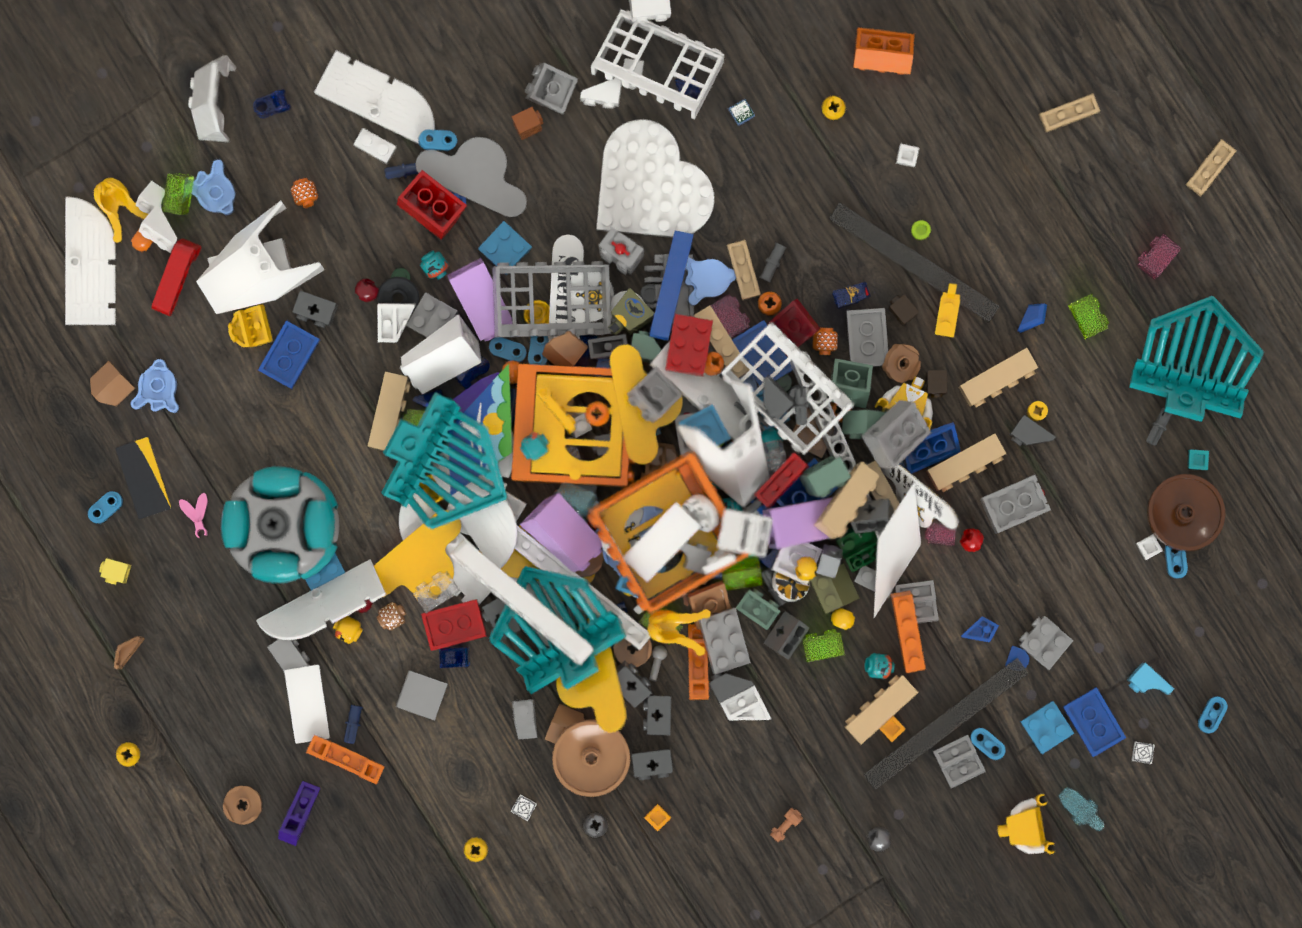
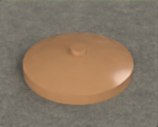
[552,719,630,797]

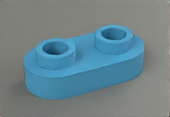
[418,130,457,151]
[528,336,549,365]
[489,337,527,362]
[88,491,123,524]
[1165,546,1188,579]
[1198,697,1227,733]
[970,728,1005,760]

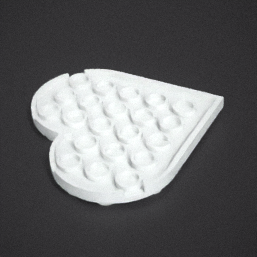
[597,120,714,237]

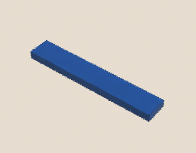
[650,230,694,341]

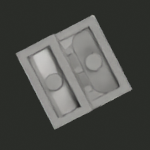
[895,580,939,624]
[396,670,447,720]
[933,735,986,788]

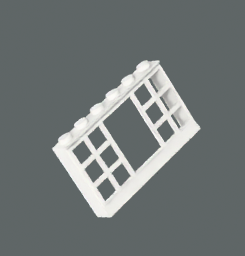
[591,9,724,119]
[721,322,854,455]

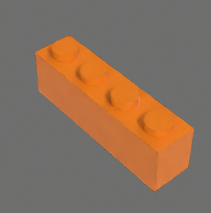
[891,590,925,673]

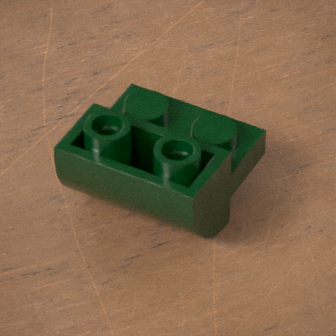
[835,527,878,572]

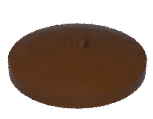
[1147,474,1225,551]

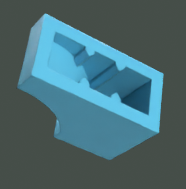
[1127,663,1174,695]

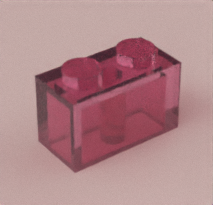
[1137,234,1182,280]
[711,294,750,339]
[925,523,956,547]

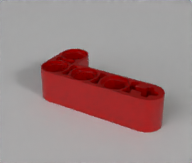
[151,238,201,316]

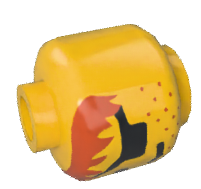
[333,616,363,644]

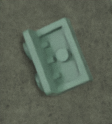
[736,589,781,630]

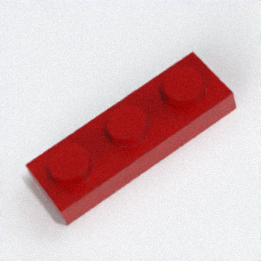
[754,453,809,509]

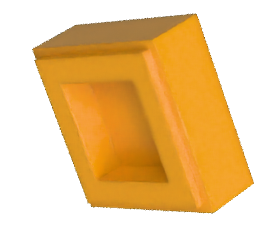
[879,716,905,742]
[644,804,671,831]

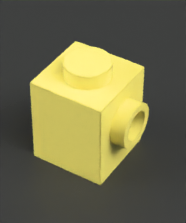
[99,558,132,585]

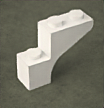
[580,58,644,109]
[136,181,177,253]

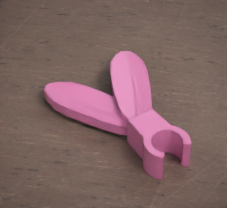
[179,493,208,538]

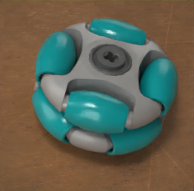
[221,466,340,583]

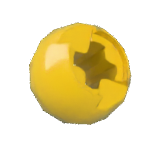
[822,96,846,120]
[795,556,817,581]
[831,608,855,630]
[116,742,140,767]
[464,837,488,862]

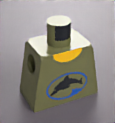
[608,288,655,336]

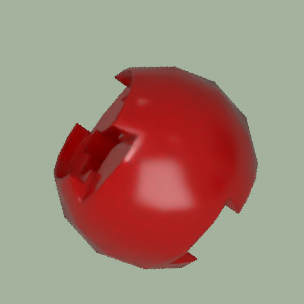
[960,528,984,552]

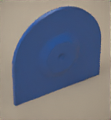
[1005,646,1029,671]

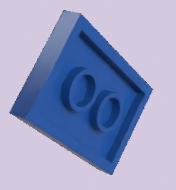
[258,320,320,389]
[732,320,793,386]
[1063,687,1126,757]

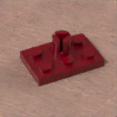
[767,298,820,358]

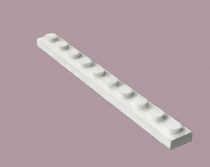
[514,526,650,650]

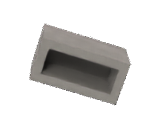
[267,639,310,671]

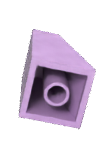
[447,258,512,341]
[520,493,603,572]
[762,498,832,549]

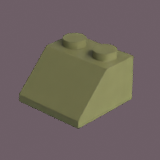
[809,564,860,614]

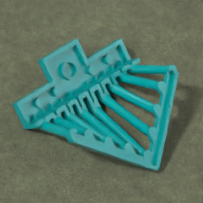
[1129,296,1264,422]
[381,392,507,529]
[489,567,627,694]

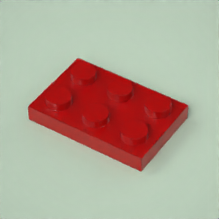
[665,314,713,377]
[421,599,487,651]

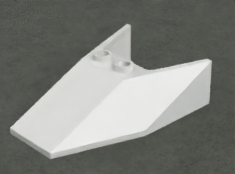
[189,55,236,142]
[196,201,325,314]
[678,381,770,508]

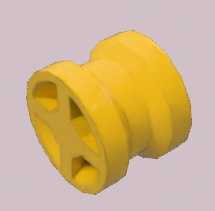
[1027,401,1048,421]

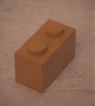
[512,107,544,140]

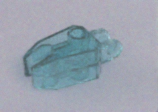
[556,483,607,519]
[1058,787,1104,832]

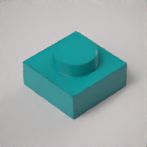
[1188,450,1209,470]

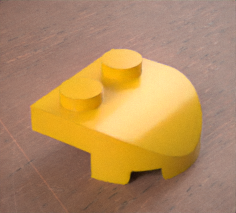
[228,304,273,347]

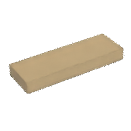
[1039,94,1100,132]
[1186,139,1236,196]
[727,240,761,300]

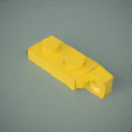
[935,283,960,338]
[536,384,576,434]

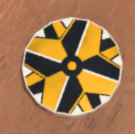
[772,571,810,602]

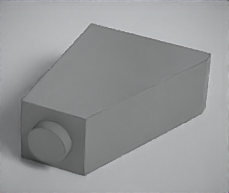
[513,699,538,740]

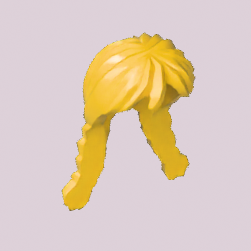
[94,178,148,243]
[648,609,711,656]

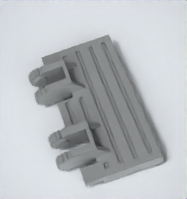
[644,254,694,331]

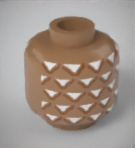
[377,602,407,631]

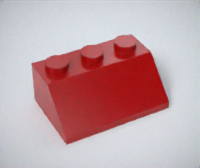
[397,170,467,240]

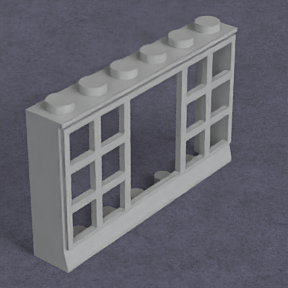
[492,261,611,337]

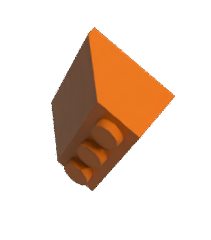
[853,28,914,74]

